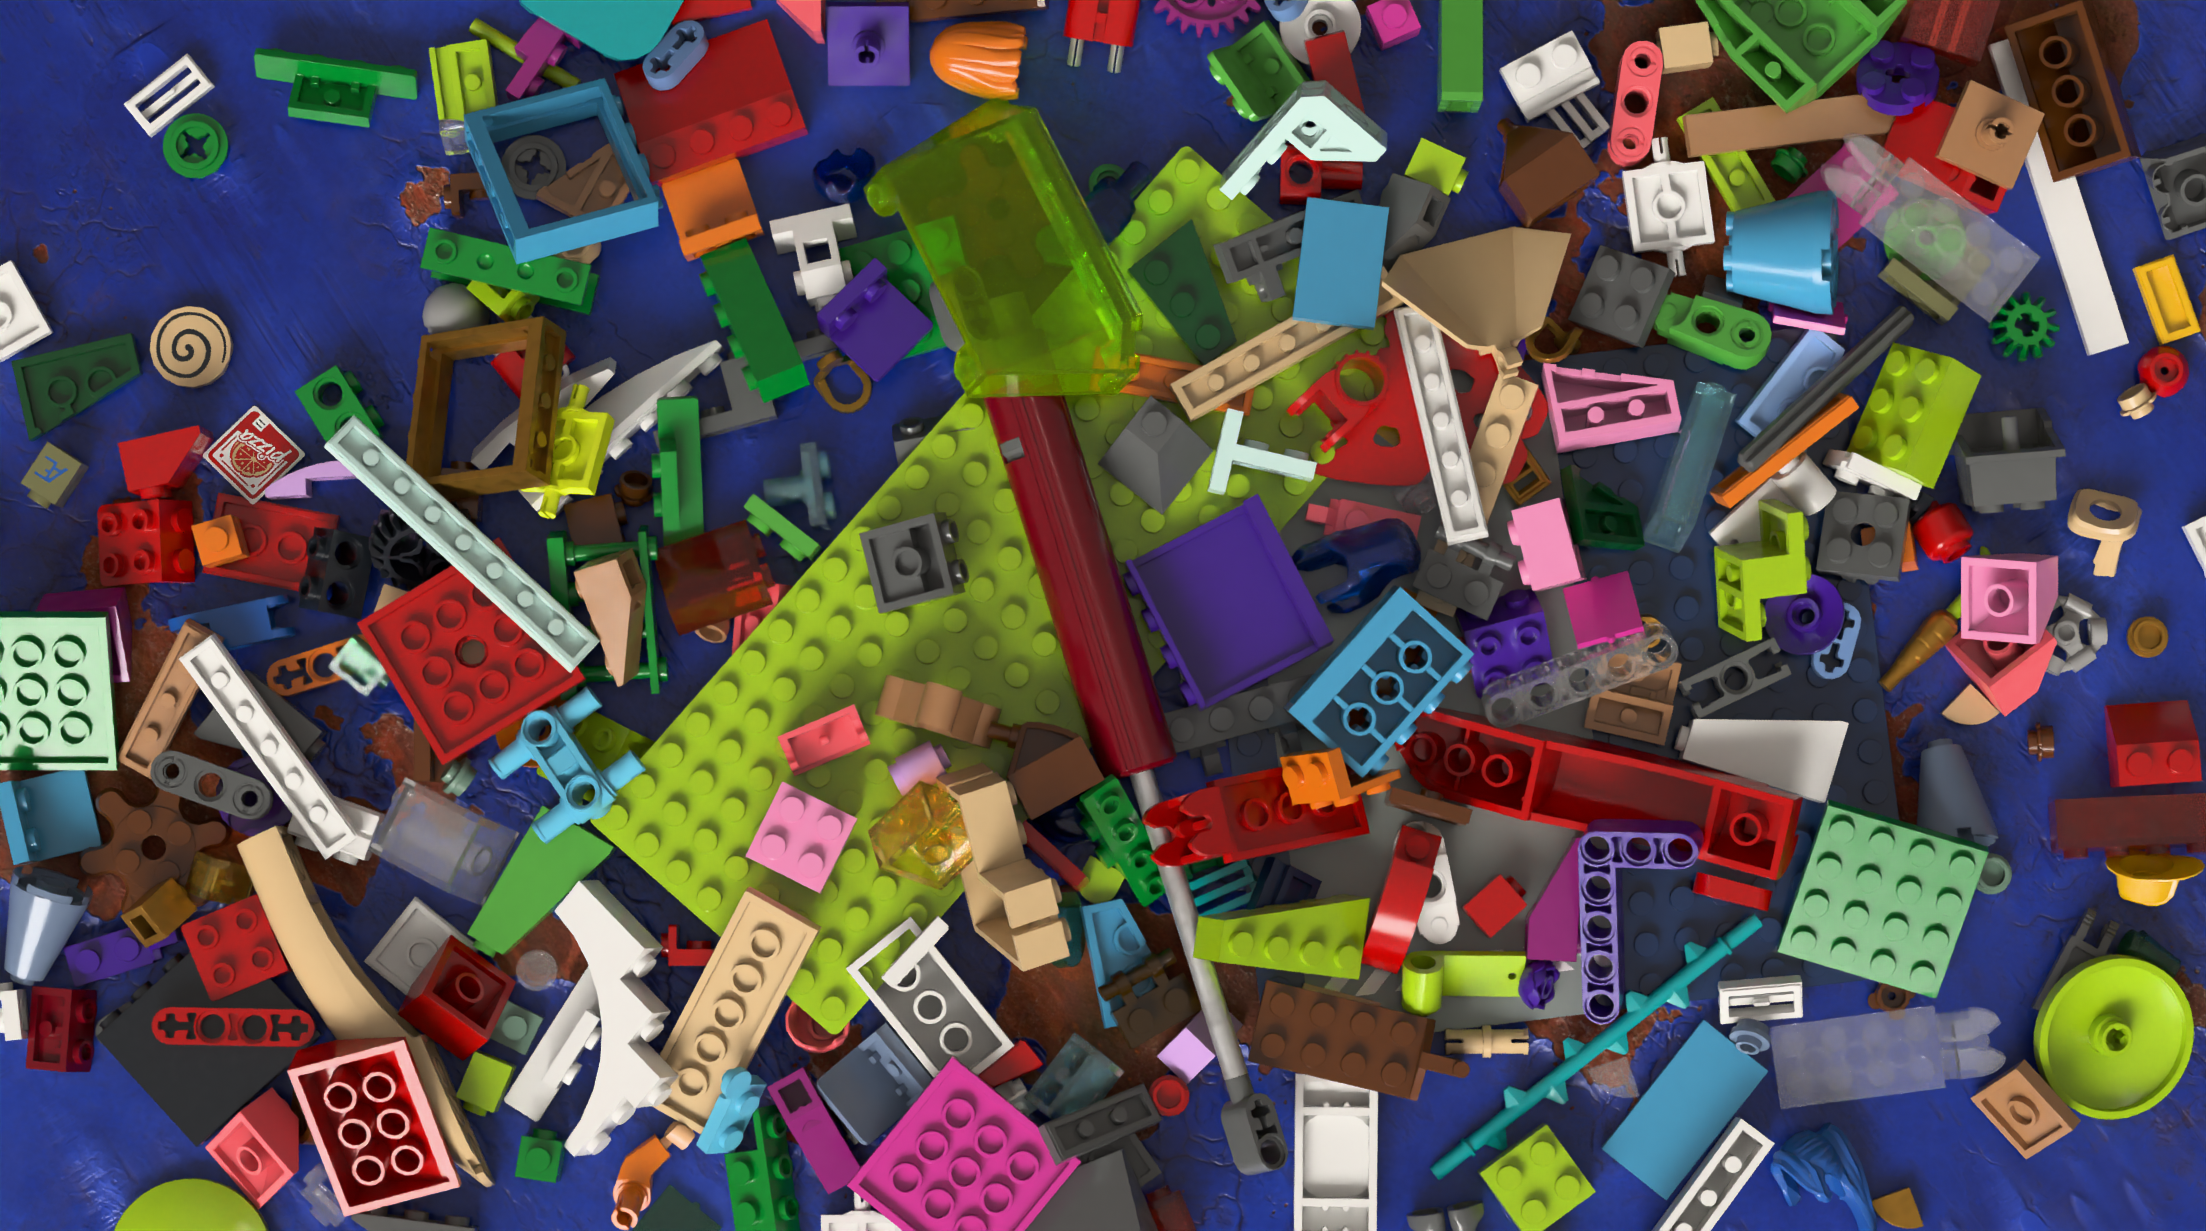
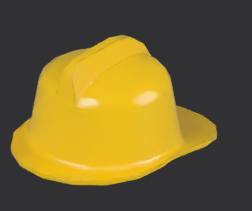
[2105,850,2205,906]

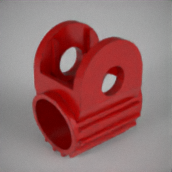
[1286,350,1391,453]

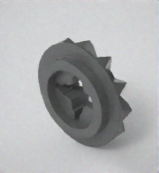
[501,135,566,200]

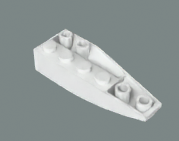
[518,340,724,516]

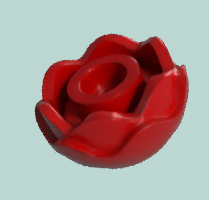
[2137,346,2189,397]

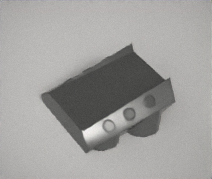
[2139,133,2206,240]

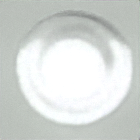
[516,950,558,991]

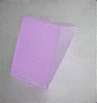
[1157,1010,1243,1085]

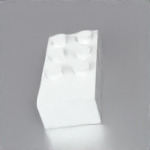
[846,916,1014,1078]

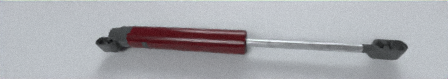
[929,266,1288,1176]

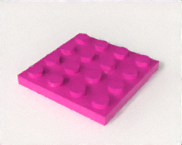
[847,1055,1081,1231]

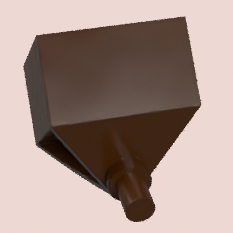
[1497,118,1600,228]
[987,721,1105,821]

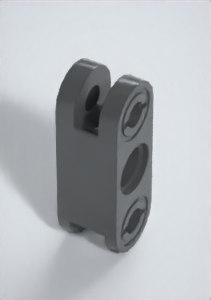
[150,751,274,820]

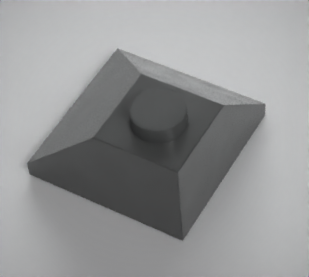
[1098,396,1213,515]

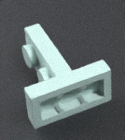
[1207,408,1317,495]

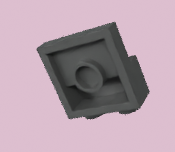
[859,512,969,614]

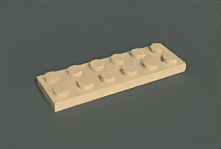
[652,887,822,1134]

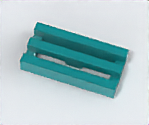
[1189,859,1257,916]

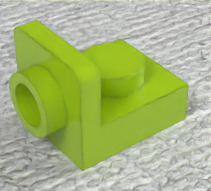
[466,280,540,322]

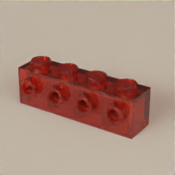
[2048,793,2206,860]

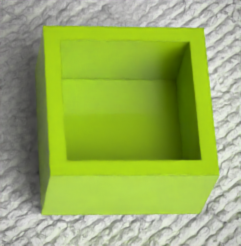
[1477,1123,1596,1231]

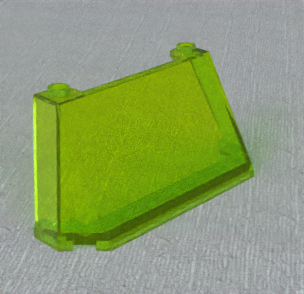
[863,98,1143,398]

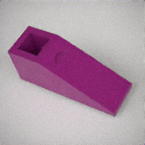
[1524,838,1581,962]
[767,1066,861,1195]

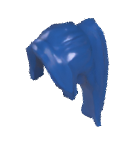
[1770,1122,1877,1231]

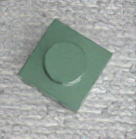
[490,1000,545,1055]

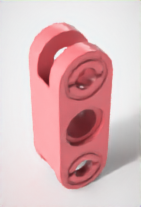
[1607,41,1663,167]

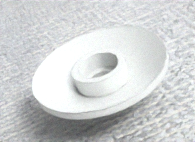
[1279,0,1361,65]

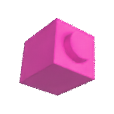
[1365,0,1421,51]

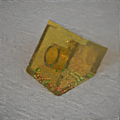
[868,781,973,890]

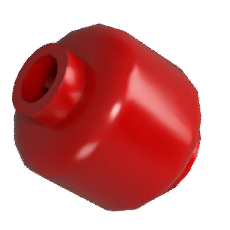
[1912,500,1974,564]

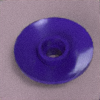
[1764,574,1845,655]

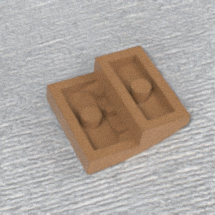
[1583,644,1682,745]

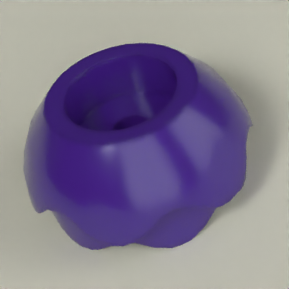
[1518,960,1560,1010]

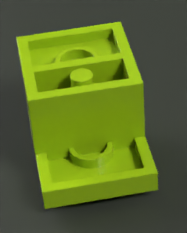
[1714,499,1811,642]

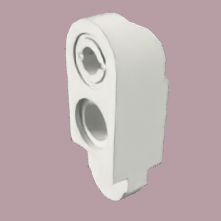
[1393,821,1460,944]

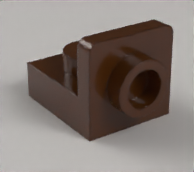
[443,172,489,219]

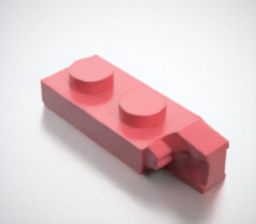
[1304,498,1421,557]

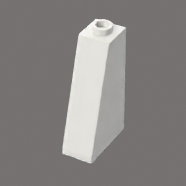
[1674,719,1849,803]

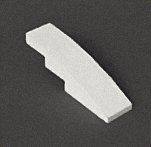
[471,357,616,470]

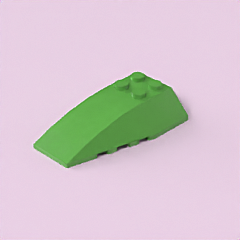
[1696,0,1907,113]

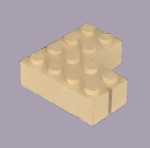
[936,763,1072,972]

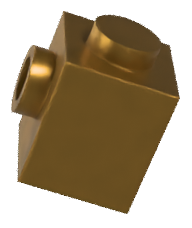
[120,877,197,948]

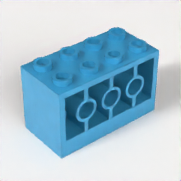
[1283,585,1474,778]

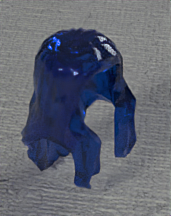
[1291,518,1421,613]

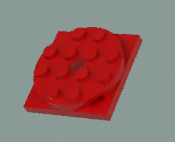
[357,537,586,765]

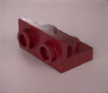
[26,986,97,1072]

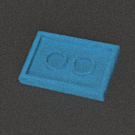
[1292,197,1389,330]

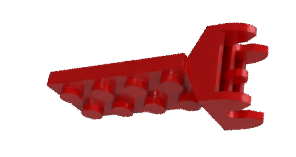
[1142,764,1370,867]

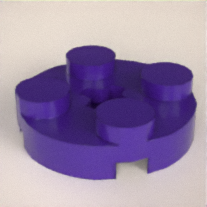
[1857,40,1939,116]

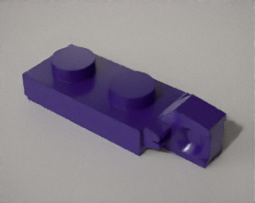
[63,928,182,987]

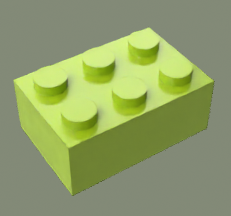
[1847,342,1982,489]

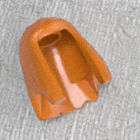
[930,21,1028,100]

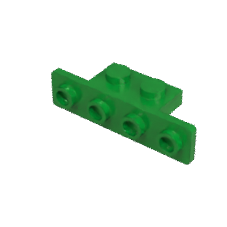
[254,48,419,128]
[651,396,705,556]
[1076,774,1166,907]
[724,1104,800,1231]

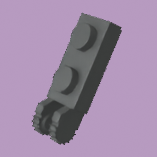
[2031,908,2119,1011]

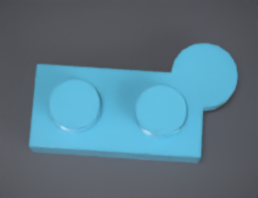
[696,1067,767,1154]

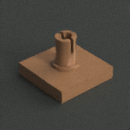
[1934,80,2045,190]
[1970,1059,2081,1159]

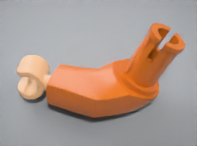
[611,1121,695,1230]

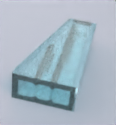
[1643,382,1737,553]

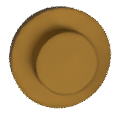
[2126,617,2168,658]

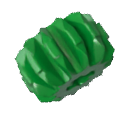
[1988,291,2060,362]

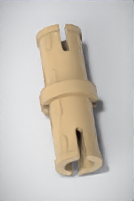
[1445,1025,1529,1058]

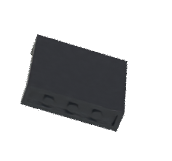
[96,952,324,1147]

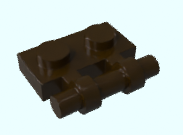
[1098,947,1202,1049]

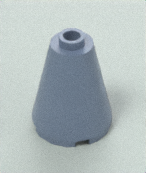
[1916,738,1998,846]
[4,866,93,986]

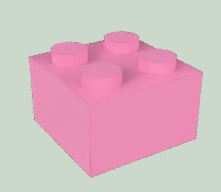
[1507,498,1587,592]
[746,781,858,894]

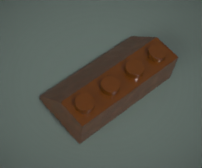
[2005,0,2141,182]

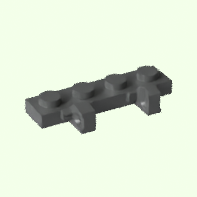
[1213,189,1363,302]
[1164,673,1314,777]

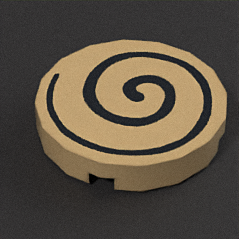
[150,306,233,389]

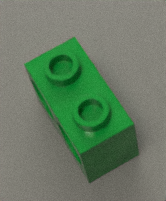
[294,365,385,443]

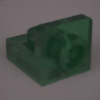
[328,633,391,697]

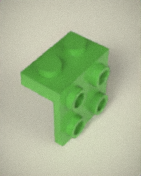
[1207,20,1311,122]

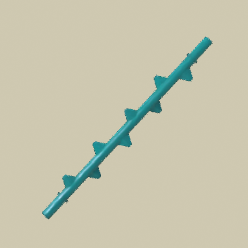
[1429,913,1763,1180]

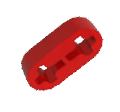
[1692,872,1773,912]

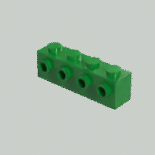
[698,238,810,403]

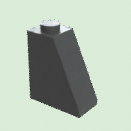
[193,669,328,762]

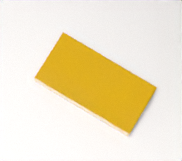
[2132,254,2201,346]

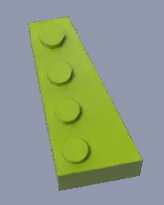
[1193,894,1370,980]

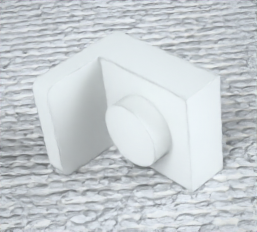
[0,982,29,1041]

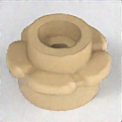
[2117,383,2157,420]

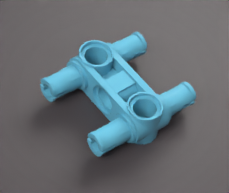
[488,686,646,844]

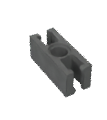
[1677,637,1792,719]

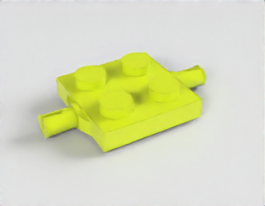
[520,384,615,519]

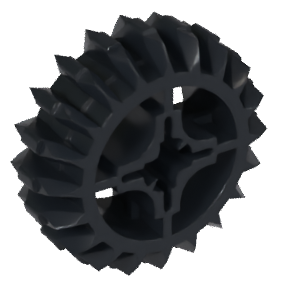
[369,500,478,591]

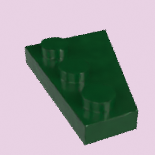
[1127,219,1237,366]
[11,333,143,442]

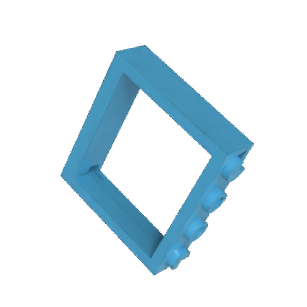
[464,78,664,265]

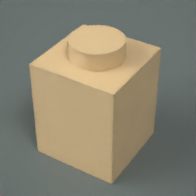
[1655,21,1719,74]

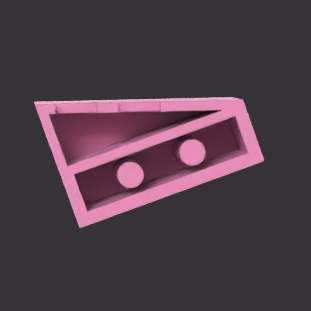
[1541,363,1682,454]

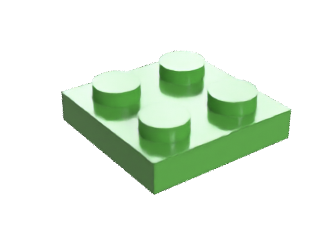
[743,493,823,562]

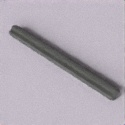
[1737,306,1914,472]

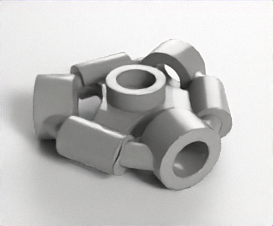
[2046,593,2108,676]

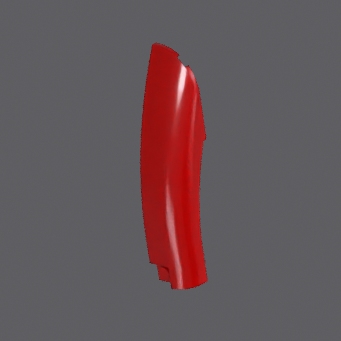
[1394,707,1803,880]

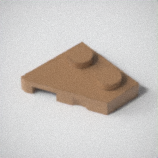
[536,143,630,217]

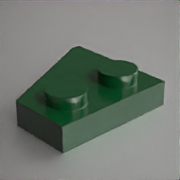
[1560,465,1645,551]

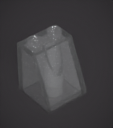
[368,777,520,906]

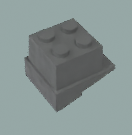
[1949,407,2066,513]

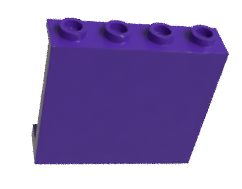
[1122,494,1334,712]

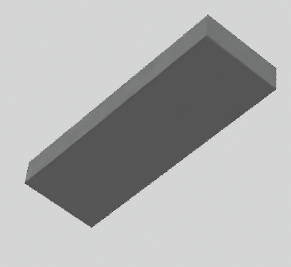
[1038,1083,1162,1165]

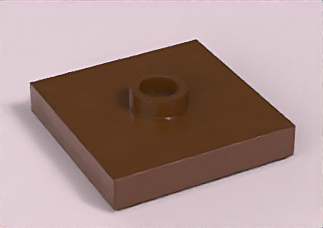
[1384,787,1473,826]

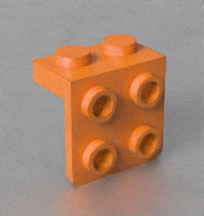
[1279,747,1402,809]

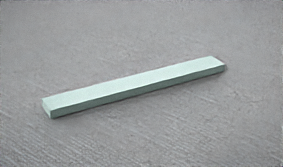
[324,415,600,673]

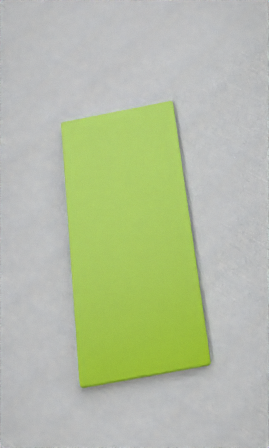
[590,147,1390,1035]

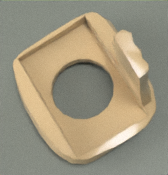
[2067,489,2142,577]

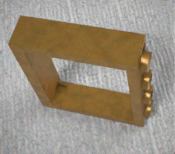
[406,316,567,500]

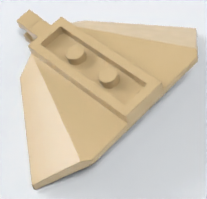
[1382,227,1571,380]

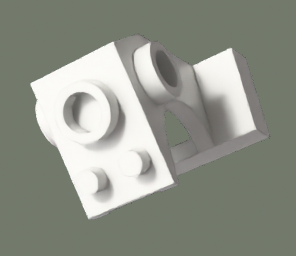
[769,203,857,312]

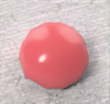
[785,1001,851,1054]

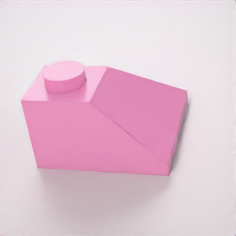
[1961,553,2058,644]

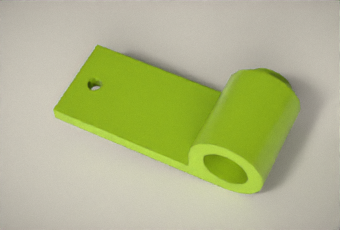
[1401,951,1526,1017]

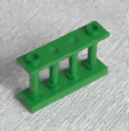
[420,227,600,316]
[546,524,669,700]

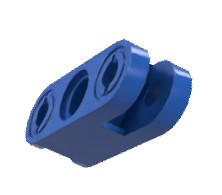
[168,595,296,651]

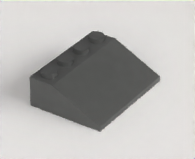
[1025,1148,1158,1231]

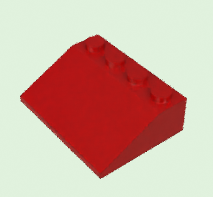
[614,19,808,187]
[287,1037,461,1217]

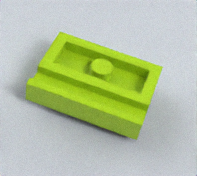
[429,39,499,130]

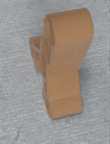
[875,675,1002,749]

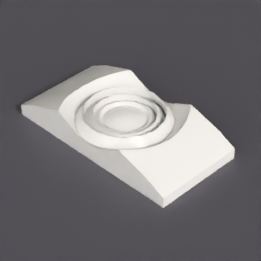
[1294,1073,1378,1231]

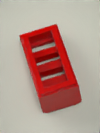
[978,1038,1044,1088]

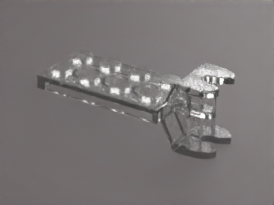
[1820,133,2041,323]
[1769,1005,2006,1109]

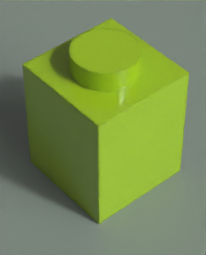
[1404,138,1469,196]
[456,1050,517,1117]

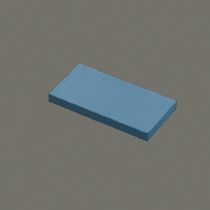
[1601,1019,1768,1200]

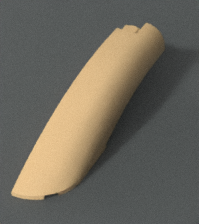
[237,826,496,1187]

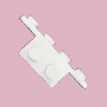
[504,966,602,1121]

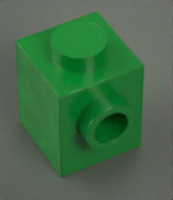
[515,1128,567,1183]

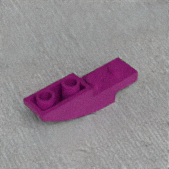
[506,18,584,102]

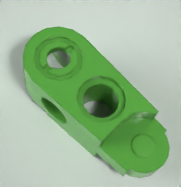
[1653,292,1772,370]

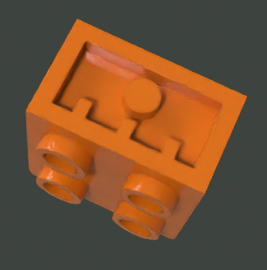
[661,158,765,262]

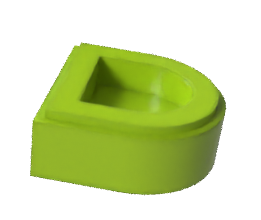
[1080,855,1125,904]

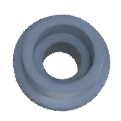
[1729,1018,1771,1055]

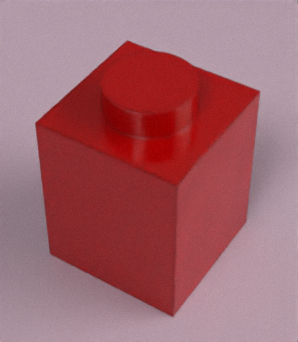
[1461,874,1527,938]

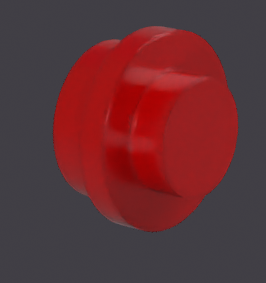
[1149,1075,1190,1116]

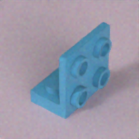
[0,770,103,865]

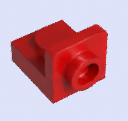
[661,924,715,966]

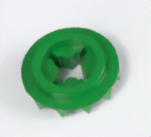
[163,113,229,179]

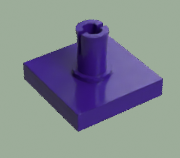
[827,2,910,86]

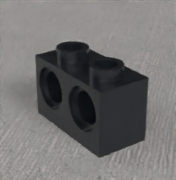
[298,527,372,619]

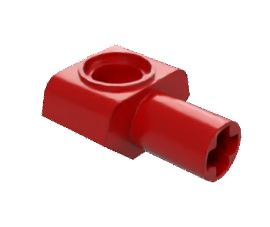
[1279,143,1363,205]

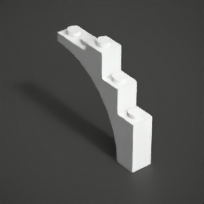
[555,880,679,1157]

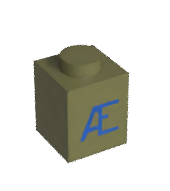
[21,441,89,509]

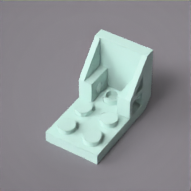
[1219,80,1387,200]

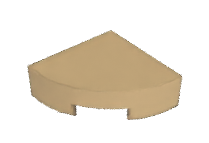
[1940,684,2000,725]

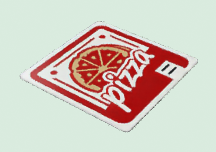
[203,406,305,504]

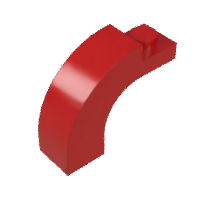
[1361,825,1442,974]

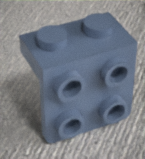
[815,1023,933,1145]

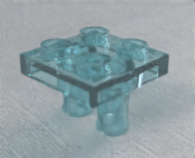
[763,442,837,531]

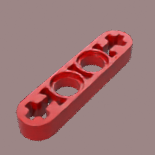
[151,1007,316,1047]

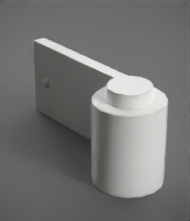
[1708,452,1837,546]

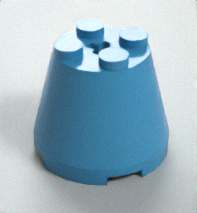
[1723,191,1839,314]

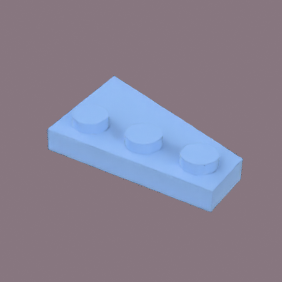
[1735,329,1845,453]

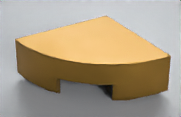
[1872,1187,1924,1229]

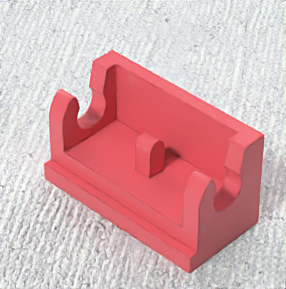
[778,704,871,776]

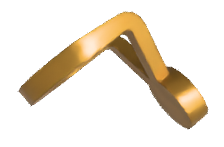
[1525,316,1583,364]
[814,350,872,413]

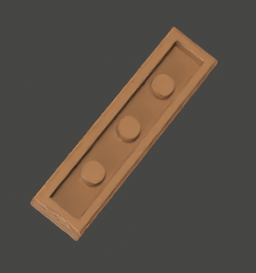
[118,618,225,779]

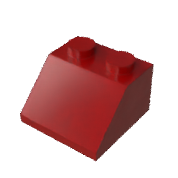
[118,425,214,500]
[2104,700,2202,787]
[397,935,516,1061]

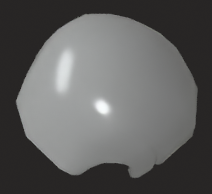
[422,282,490,334]

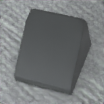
[1699,275,1744,308]

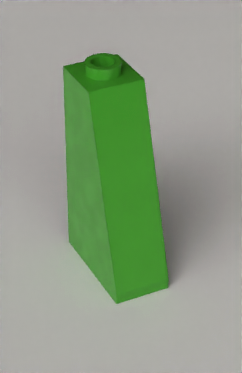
[1437,0,1483,113]
[467,805,617,957]

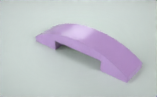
[265,461,358,500]

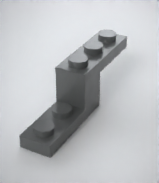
[653,328,842,449]

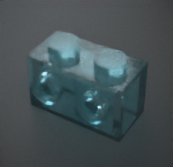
[1024,1032,1125,1120]

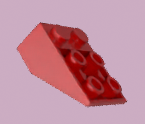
[1874,100,2007,216]

